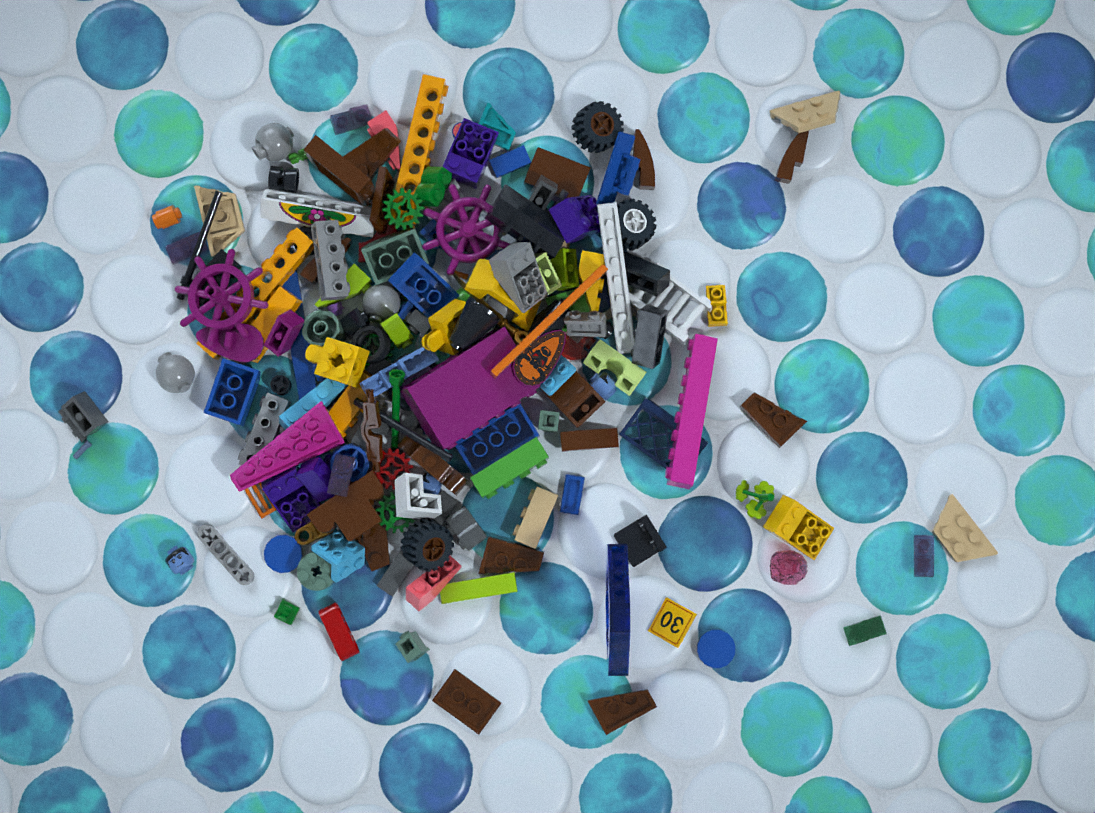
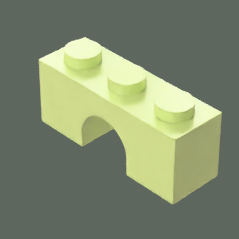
[583,339,647,396]

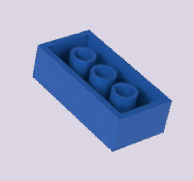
[456,404,540,475]

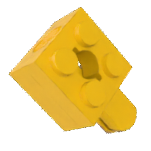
[422,299,466,355]
[305,337,370,388]

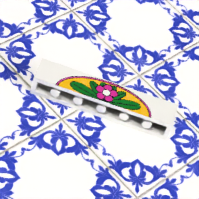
[260,189,375,237]

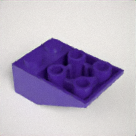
[442,118,499,190]
[549,195,601,243]
[261,465,321,533]

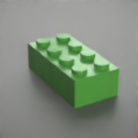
[470,437,549,500]

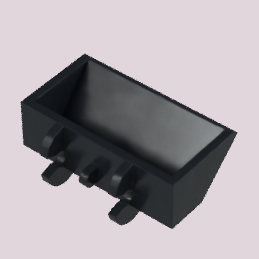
[485,184,565,260]

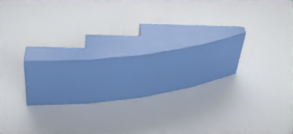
[359,347,439,397]

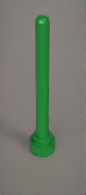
[389,369,405,451]

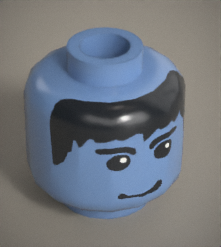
[589,372,617,401]
[421,472,442,495]
[165,546,194,575]

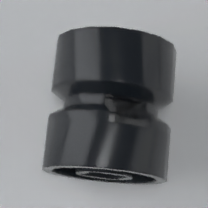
[268,166,299,193]

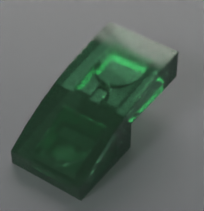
[843,615,887,646]

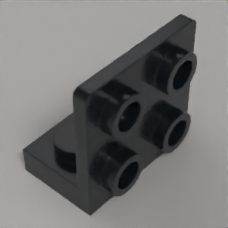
[613,514,667,567]

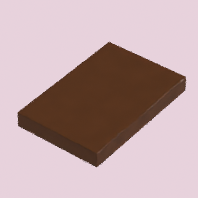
[524,147,591,198]
[369,166,395,235]
[432,669,502,735]

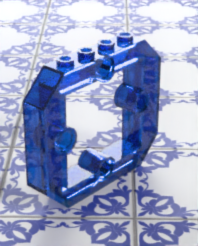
[605,544,630,676]

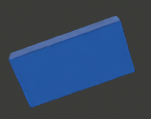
[489,145,531,178]
[560,474,585,515]

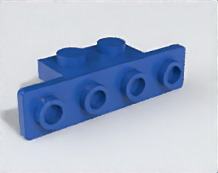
[596,132,640,205]

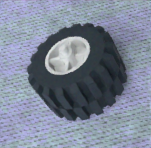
[617,199,657,251]

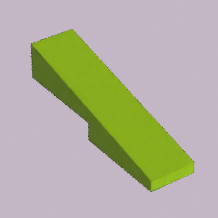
[440,572,518,604]

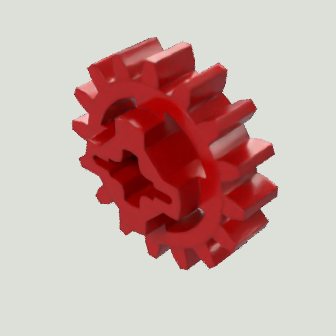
[371,448,413,490]

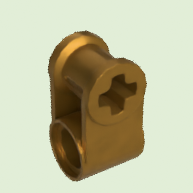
[295,522,334,545]

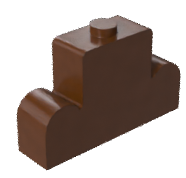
[397,436,469,496]
[307,471,384,542]

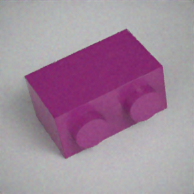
[264,309,305,357]

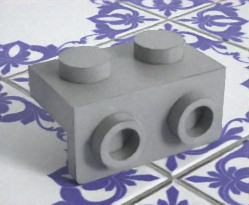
[564,310,607,337]

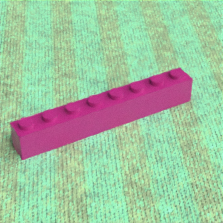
[665,334,718,489]

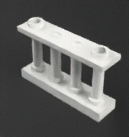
[629,261,712,346]

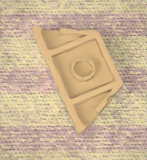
[770,90,841,133]
[194,186,245,258]
[932,494,998,562]

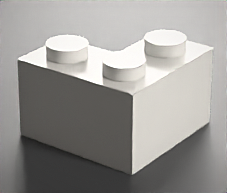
[395,473,442,520]

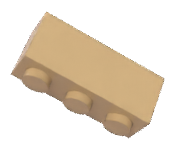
[512,487,558,549]

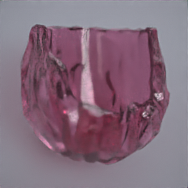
[769,550,808,585]

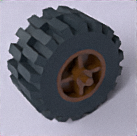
[571,101,624,153]
[400,518,454,572]

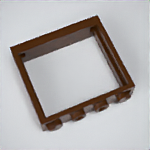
[303,135,375,206]

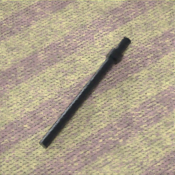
[176,191,223,300]
[353,398,453,462]

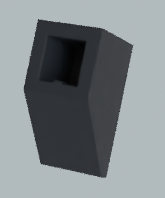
[339,308,371,339]

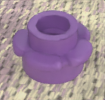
[327,302,345,316]

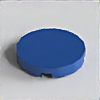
[264,535,303,573]
[697,629,735,668]

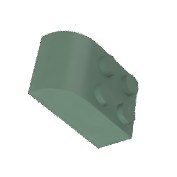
[361,225,429,285]

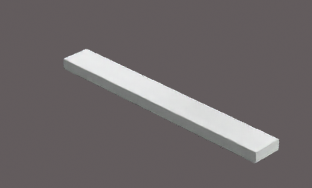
[597,202,635,354]

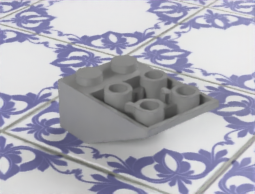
[489,242,548,313]

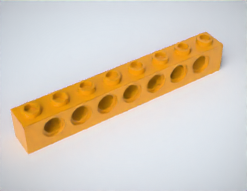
[388,74,449,228]
[196,227,314,360]

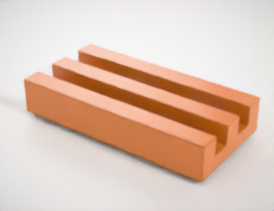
[245,482,276,519]

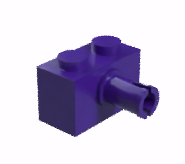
[296,455,342,502]

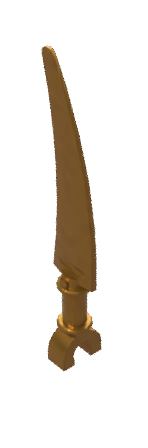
[453,272,529,346]

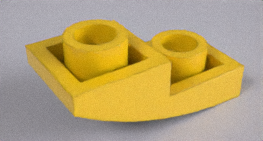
[706,285,728,327]

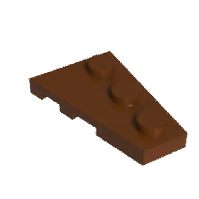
[587,689,657,735]

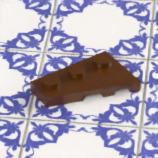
[343,128,401,181]
[739,392,807,448]
[358,505,390,572]
[479,536,545,574]

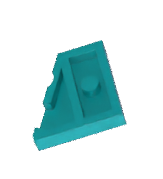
[479,102,516,151]

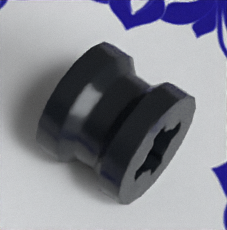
[270,375,292,395]

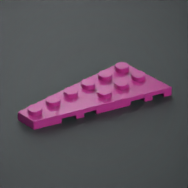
[230,401,345,492]

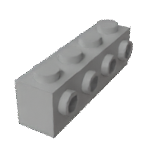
[311,220,350,301]
[238,393,291,465]

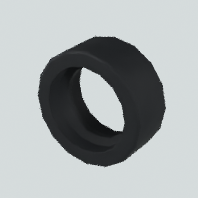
[351,325,391,364]

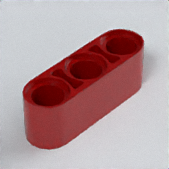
[318,602,360,661]

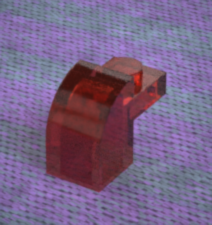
[561,334,596,362]

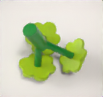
[736,480,775,519]

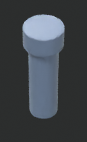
[73,440,92,459]

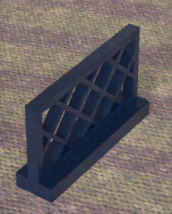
[619,397,708,469]

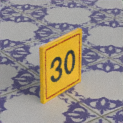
[648,597,697,648]

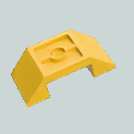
[464,259,541,331]

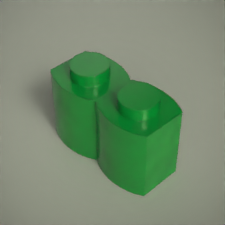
[414,166,452,207]

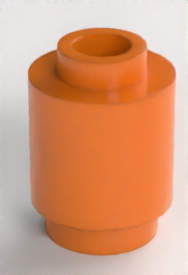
[152,205,182,229]

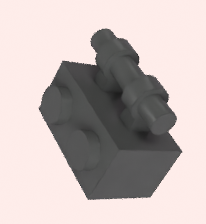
[527,175,569,216]
[58,391,109,442]

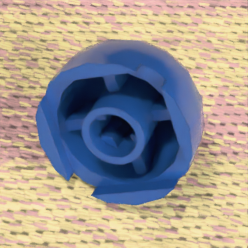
[330,443,369,483]

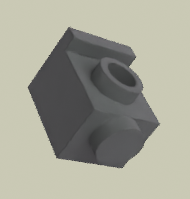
[404,309,432,340]

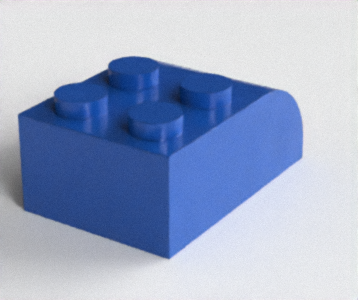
[388,252,459,318]
[203,358,260,427]

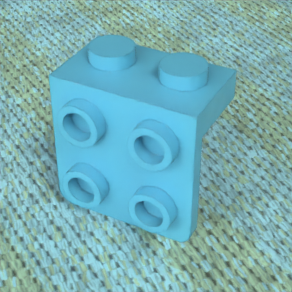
[538,355,576,396]
[311,530,365,583]

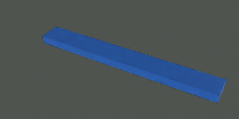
[277,247,317,400]

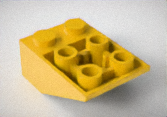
[578,250,605,312]
[763,495,834,560]

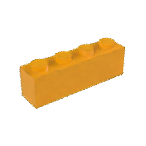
[249,286,303,363]
[329,369,375,439]

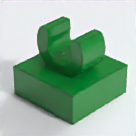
[274,599,300,625]

